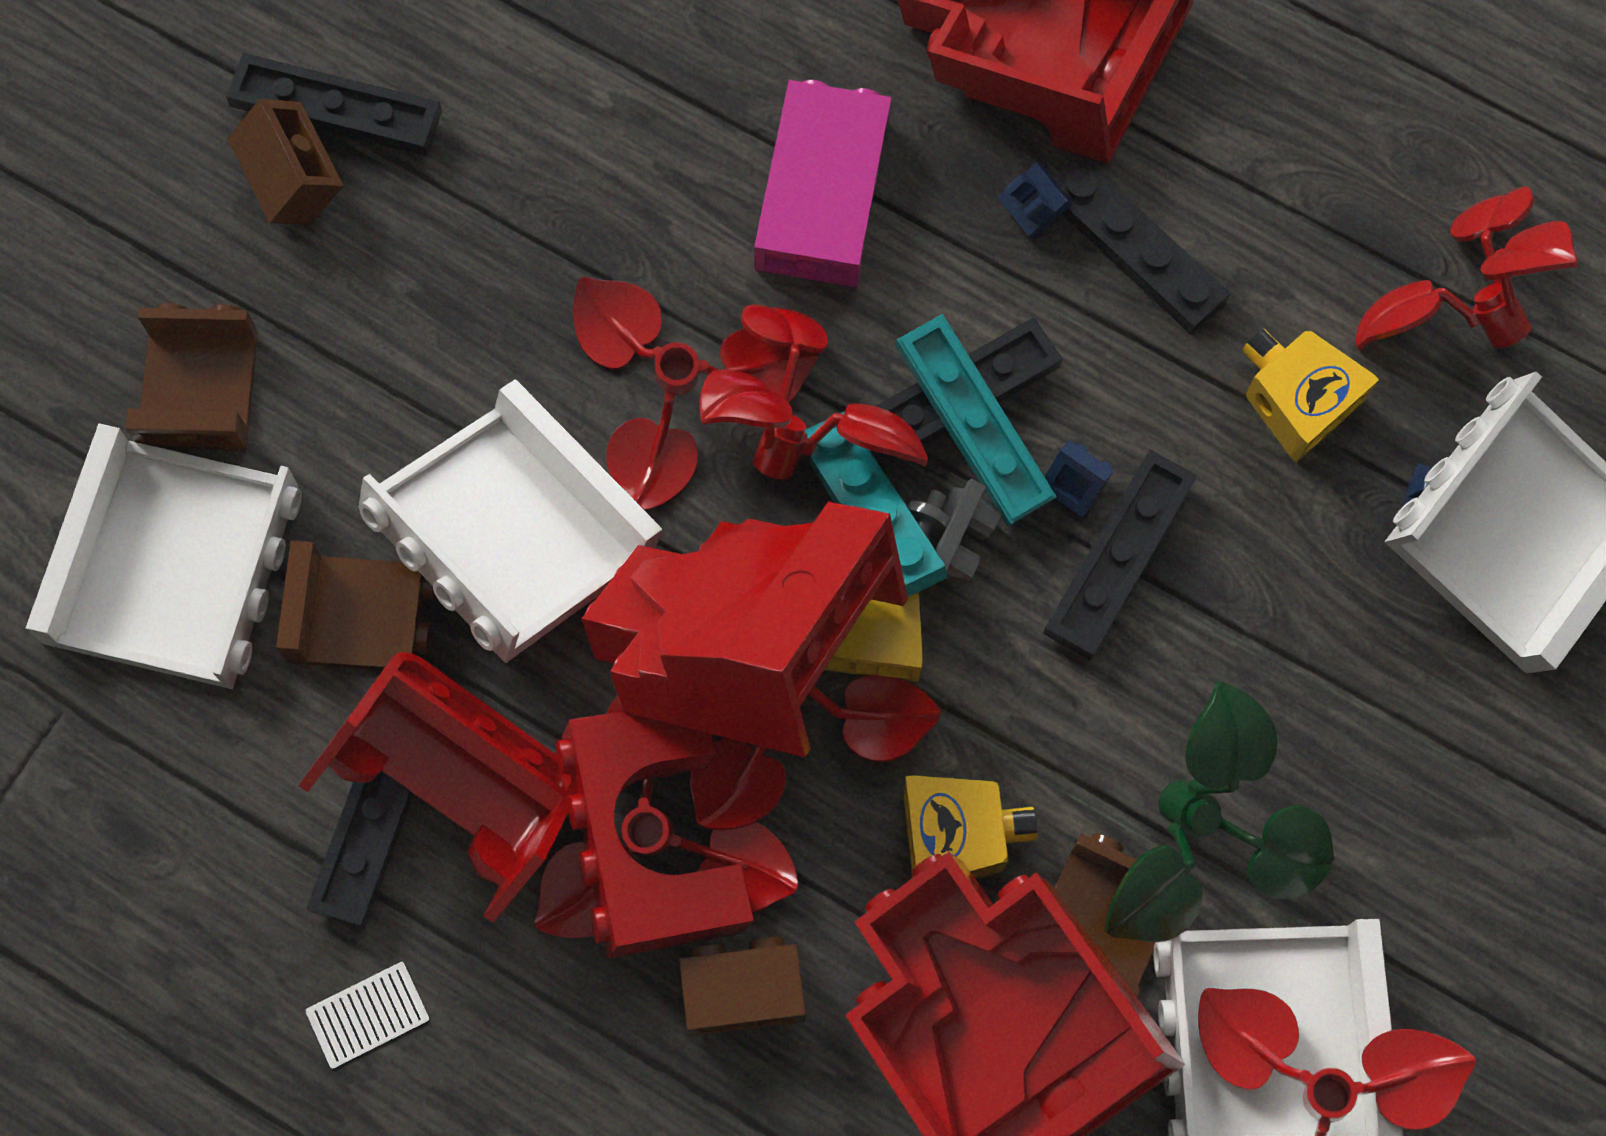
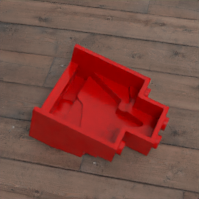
[897,0,1194,164]
[581,502,908,757]
[845,851,1186,1136]

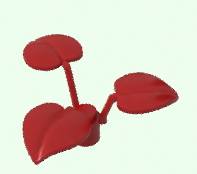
[1355,186,1578,352]
[573,277,818,511]
[699,304,928,479]
[690,674,941,830]
[535,695,798,938]
[1198,988,1476,1136]

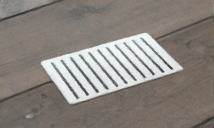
[306,962,429,1069]

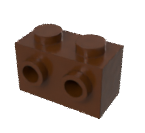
[228,99,343,225]
[679,937,806,1037]

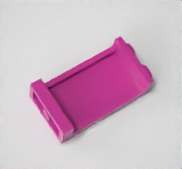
[754,80,891,288]

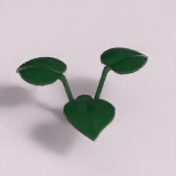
[1104,681,1334,942]

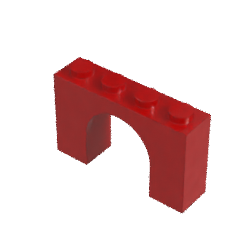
[556,711,754,959]

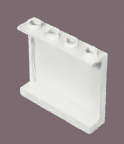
[1385,372,1606,673]
[358,379,662,663]
[26,423,302,689]
[1154,919,1403,1136]

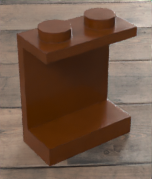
[125,303,258,451]
[276,541,437,670]
[1054,833,1155,996]

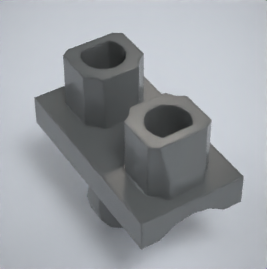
[907,479,1001,584]

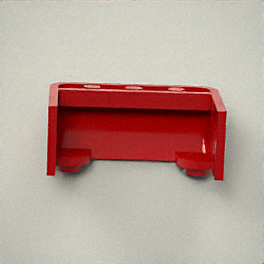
[298,652,574,923]

